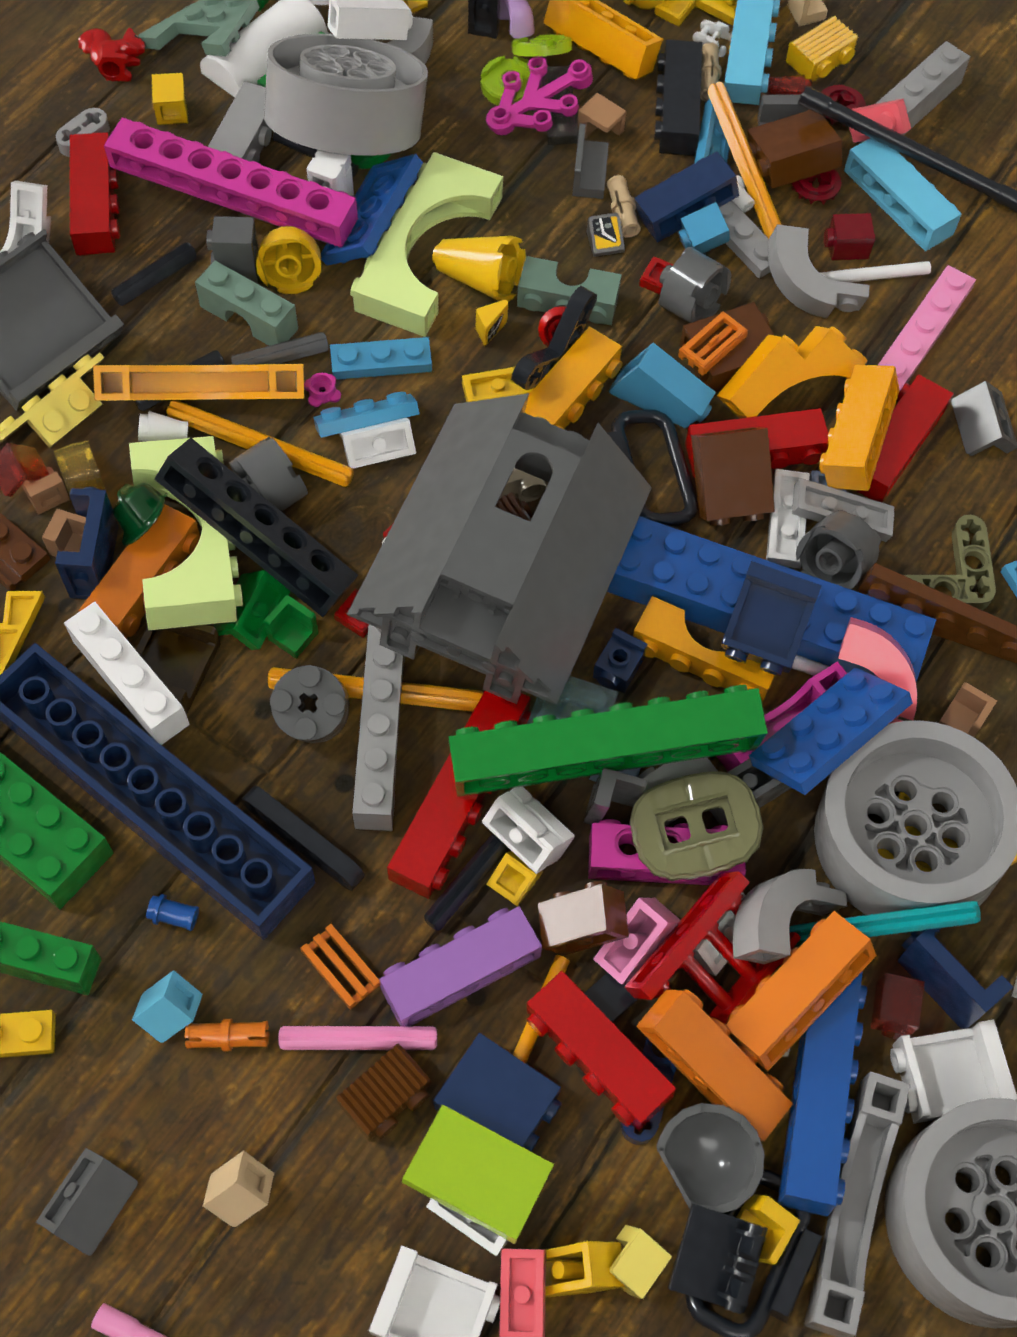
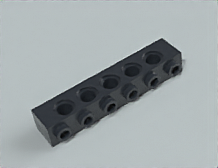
[154,437,358,617]

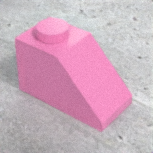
[593,898,681,985]

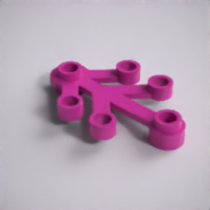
[486,56,593,135]

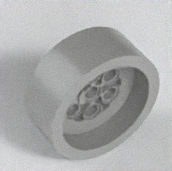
[264,34,428,156]
[814,720,1017,915]
[884,1098,1017,1329]

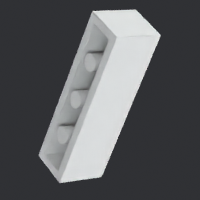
[64,601,190,745]

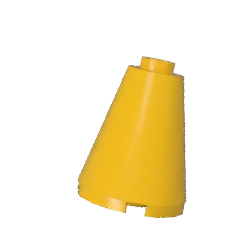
[432,236,526,302]

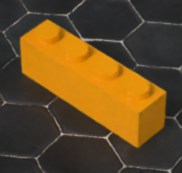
[543,0,663,79]
[525,326,622,430]
[819,365,899,491]

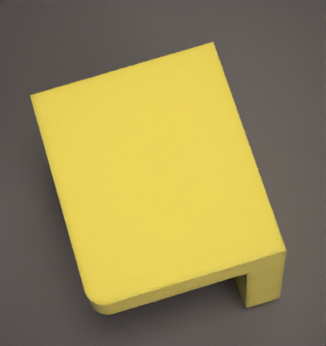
[610,1225,672,1299]

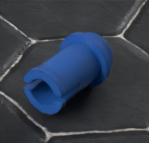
[146,894,199,931]

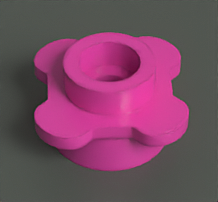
[304,373,341,407]

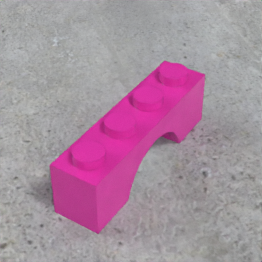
[717,661,847,772]

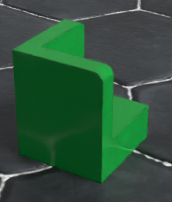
[264,595,319,659]

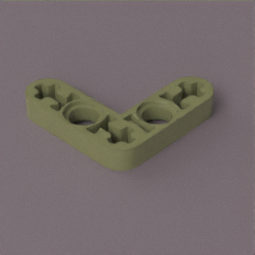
[904,515,996,610]

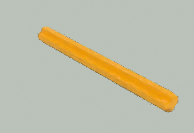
[708,82,782,238]
[166,400,354,487]
[268,667,483,712]

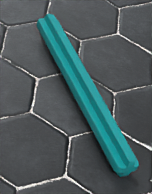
[789,901,981,946]

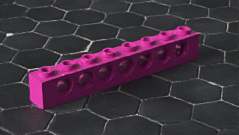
[104,118,358,248]

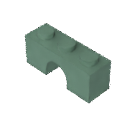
[517,256,622,325]
[195,261,298,346]

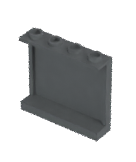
[0,229,124,411]

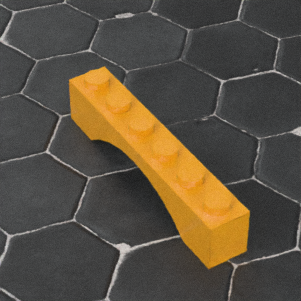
[93,364,304,401]

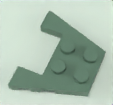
[138,0,259,57]

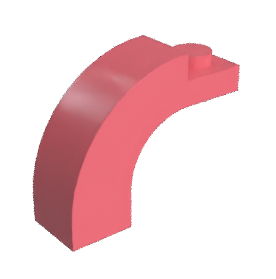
[838,617,917,724]

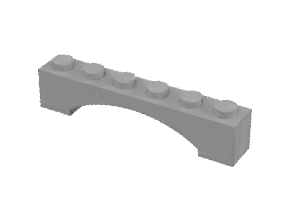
[353,625,406,831]
[803,1071,910,1337]

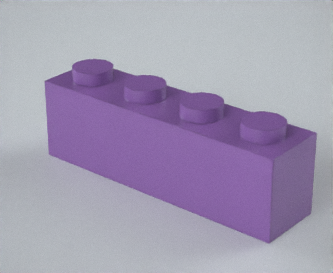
[379,906,542,1026]

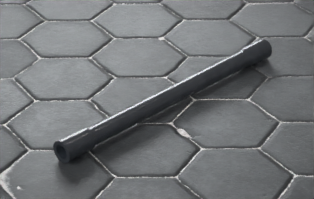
[797,85,1017,212]

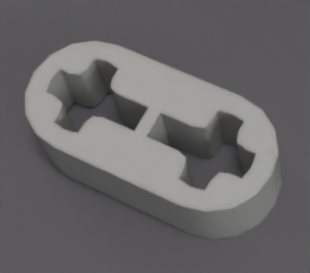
[56,108,110,157]

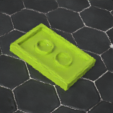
[402,1104,554,1244]

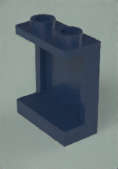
[55,487,119,599]
[720,561,822,676]
[897,928,1013,1029]
[433,1033,562,1152]

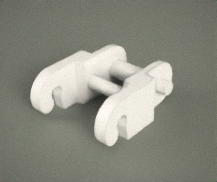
[692,20,732,57]

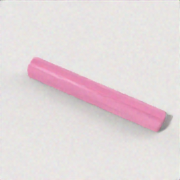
[278,1026,437,1050]

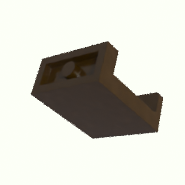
[136,624,221,716]

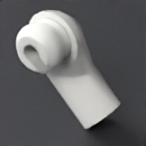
[732,175,755,212]

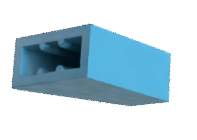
[608,343,716,428]

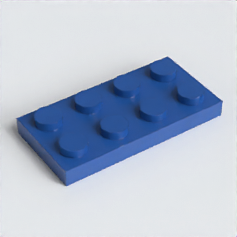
[321,154,423,266]
[749,667,913,795]

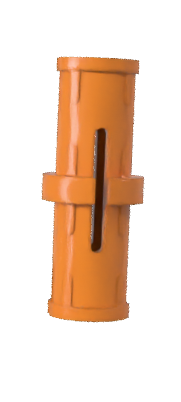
[185,1019,269,1052]

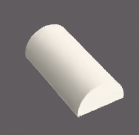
[200,0,328,97]

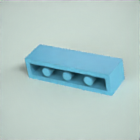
[724,0,780,105]
[844,138,962,252]

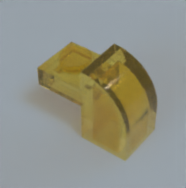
[54,440,106,512]

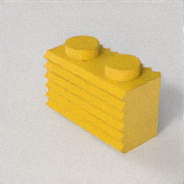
[786,16,858,83]

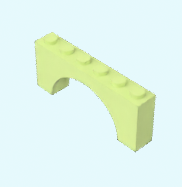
[350,152,503,337]
[129,436,243,631]

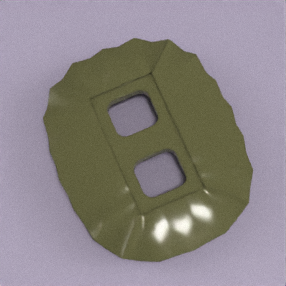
[629,771,764,881]

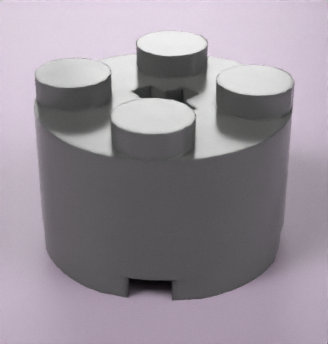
[659,247,731,323]
[229,436,308,512]
[796,510,881,589]
[270,665,350,743]

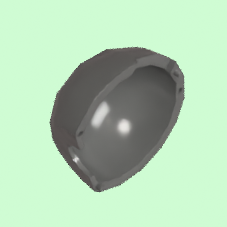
[657,1103,764,1213]

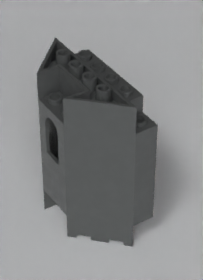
[347,393,652,705]

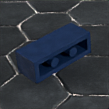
[634,151,739,243]

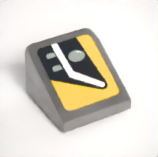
[587,213,625,257]

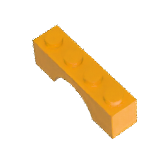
[633,596,776,704]

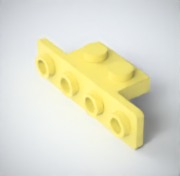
[0,353,104,448]

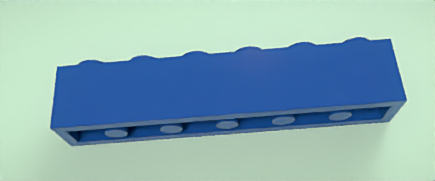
[778,971,867,1217]

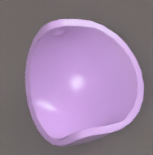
[500,0,535,38]

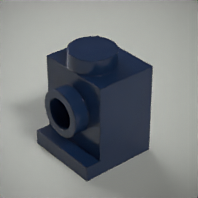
[593,628,648,693]

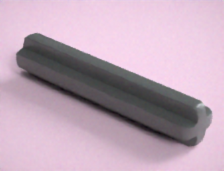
[231,332,328,365]

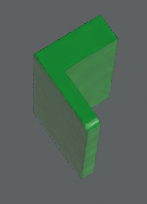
[214,570,290,650]

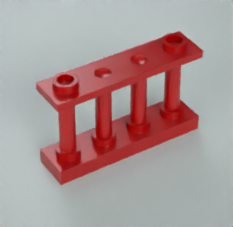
[624,871,801,1025]

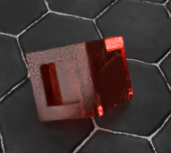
[0,443,50,497]

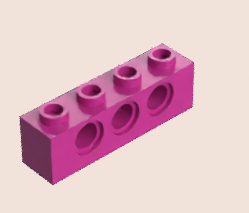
[588,819,746,885]

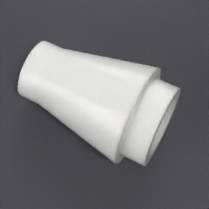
[138,411,188,442]

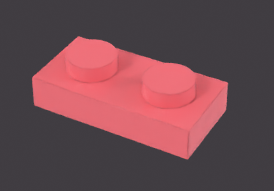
[849,99,911,143]
[500,1249,546,1337]

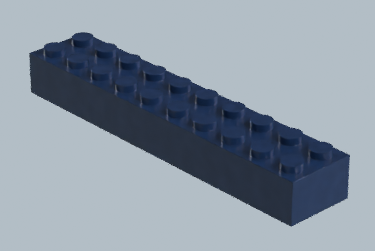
[0,643,316,940]

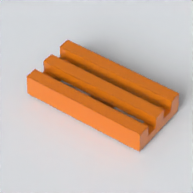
[678,311,748,376]
[300,924,380,1010]

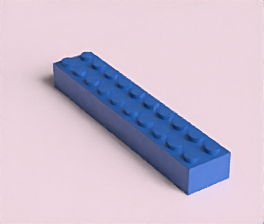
[607,516,936,681]

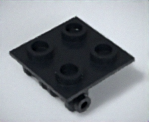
[668,1203,768,1314]

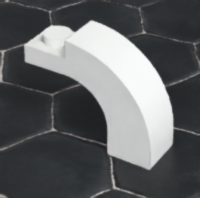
[0,181,51,253]

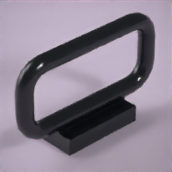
[607,409,698,526]
[686,1168,822,1337]

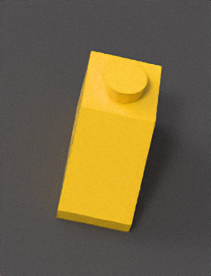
[545,1241,626,1297]

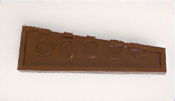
[851,563,1017,663]

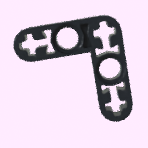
[511,286,597,390]

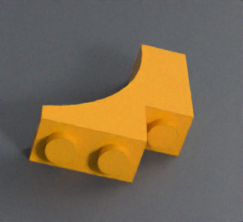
[717,326,867,418]

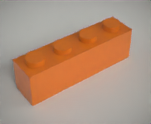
[78,504,200,639]
[725,911,877,1072]
[636,989,793,1142]

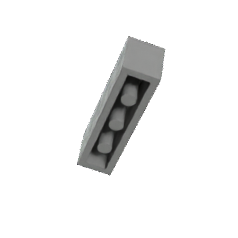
[876,41,970,136]
[208,81,272,162]

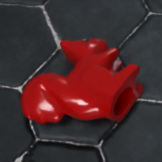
[78,28,146,81]

